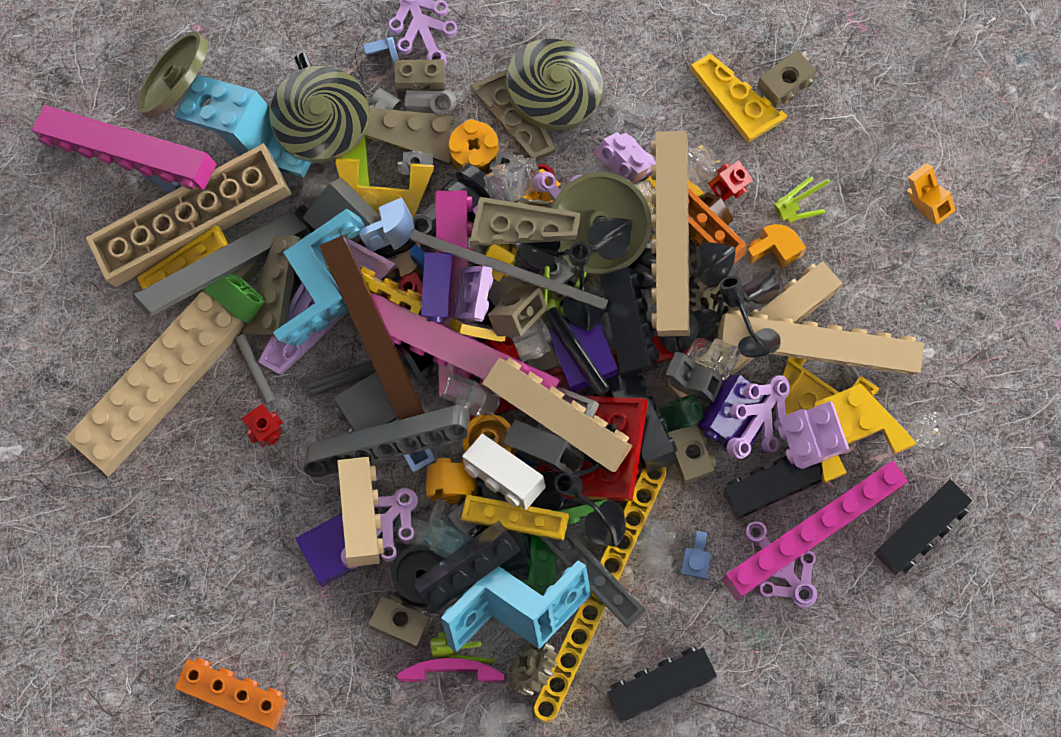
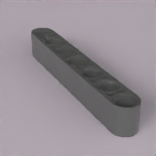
[303,406,470,477]

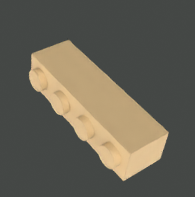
[338,457,384,567]

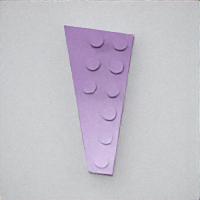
[258,238,398,375]

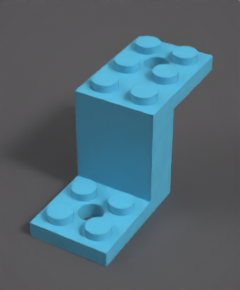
[174,75,312,178]
[273,209,365,346]
[441,561,591,652]

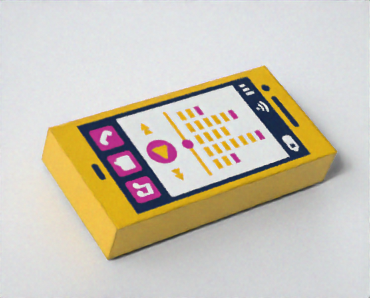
[449,318,506,342]

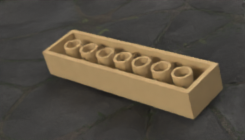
[86,144,291,287]
[65,290,245,477]

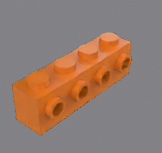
[688,187,747,265]
[175,657,288,731]

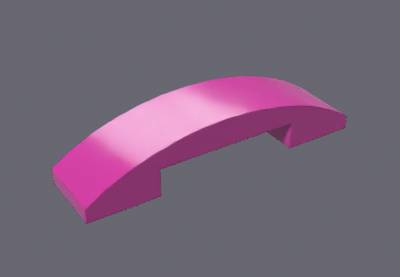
[398,658,505,683]

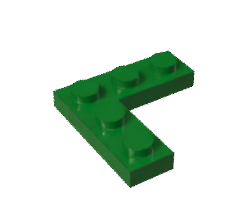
[520,535,556,596]

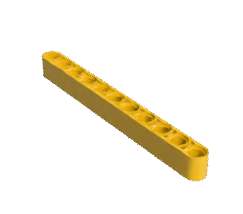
[534,467,666,723]

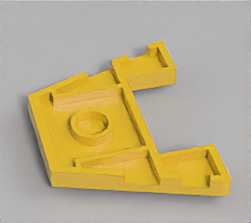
[336,158,434,218]
[774,357,880,415]
[813,384,916,483]

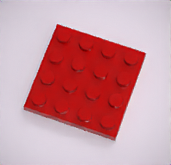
[537,396,648,501]

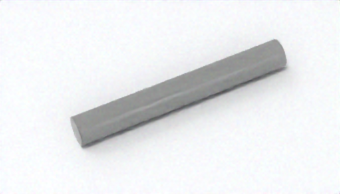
[235,334,276,405]

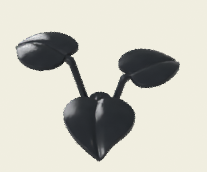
[516,218,633,332]
[628,242,736,354]
[692,269,781,358]
[530,423,626,547]

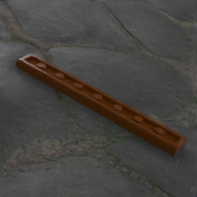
[319,235,425,420]

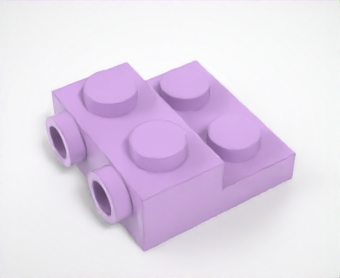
[594,132,656,184]
[453,266,493,322]
[778,401,849,469]

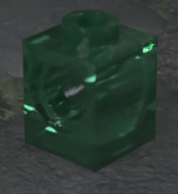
[659,394,705,432]

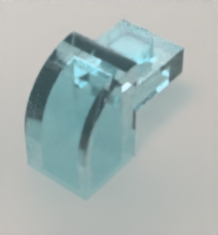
[422,519,476,558]

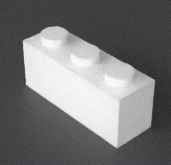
[462,434,545,510]

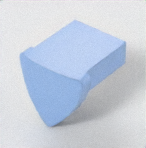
[363,37,399,65]

